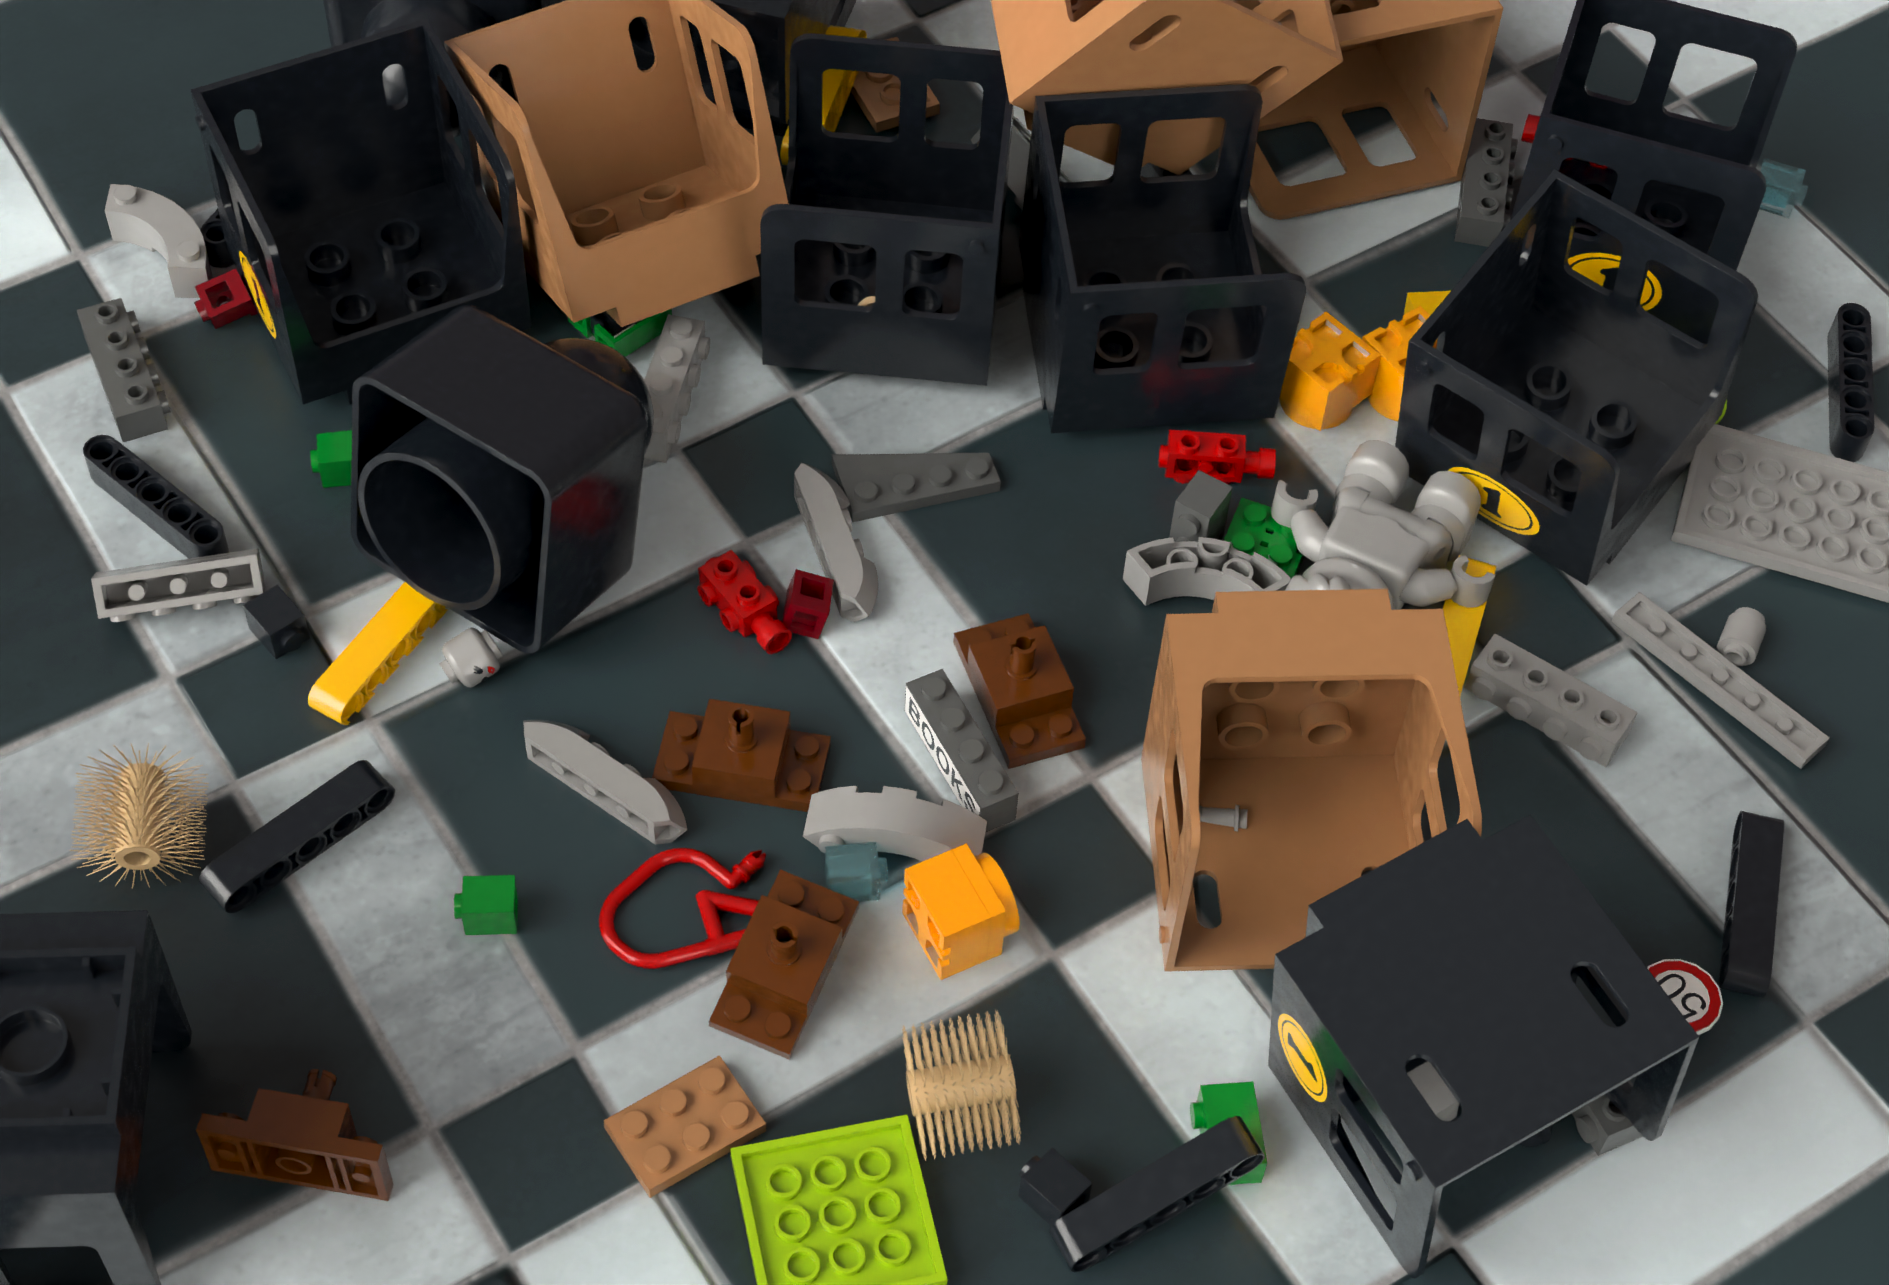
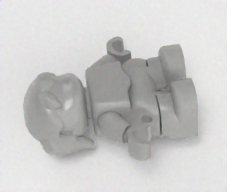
[1271,440,1496,610]

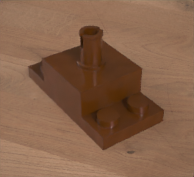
[953,613,1086,769]
[652,699,831,812]
[709,869,859,1060]
[196,1069,394,1201]

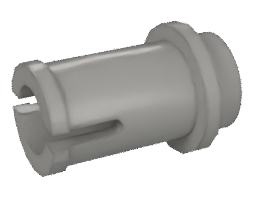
[1199,805,1248,832]

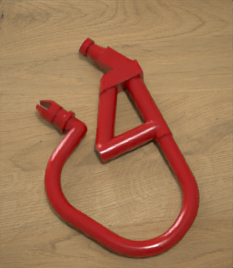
[599,848,766,969]

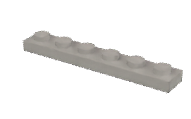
[1611,592,1829,769]

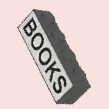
[904,669,1019,833]

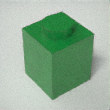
[310,430,352,488]
[454,875,518,935]

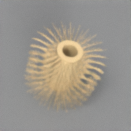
[70,743,209,889]
[902,1010,1021,1161]

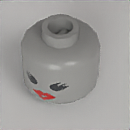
[439,627,503,688]

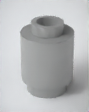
[1716,607,1766,666]

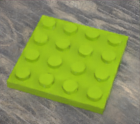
[730,1114,948,1285]

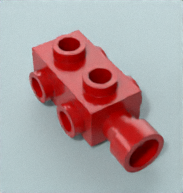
[1158,430,1276,485]
[697,550,792,654]

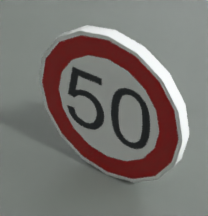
[1647,959,1723,1035]

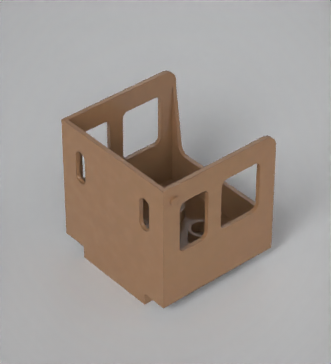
[444,0,789,327]
[991,0,1343,175]
[1231,0,1503,220]
[1141,589,1482,972]

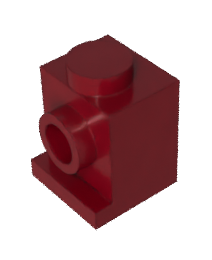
[194,268,258,329]
[782,569,834,639]

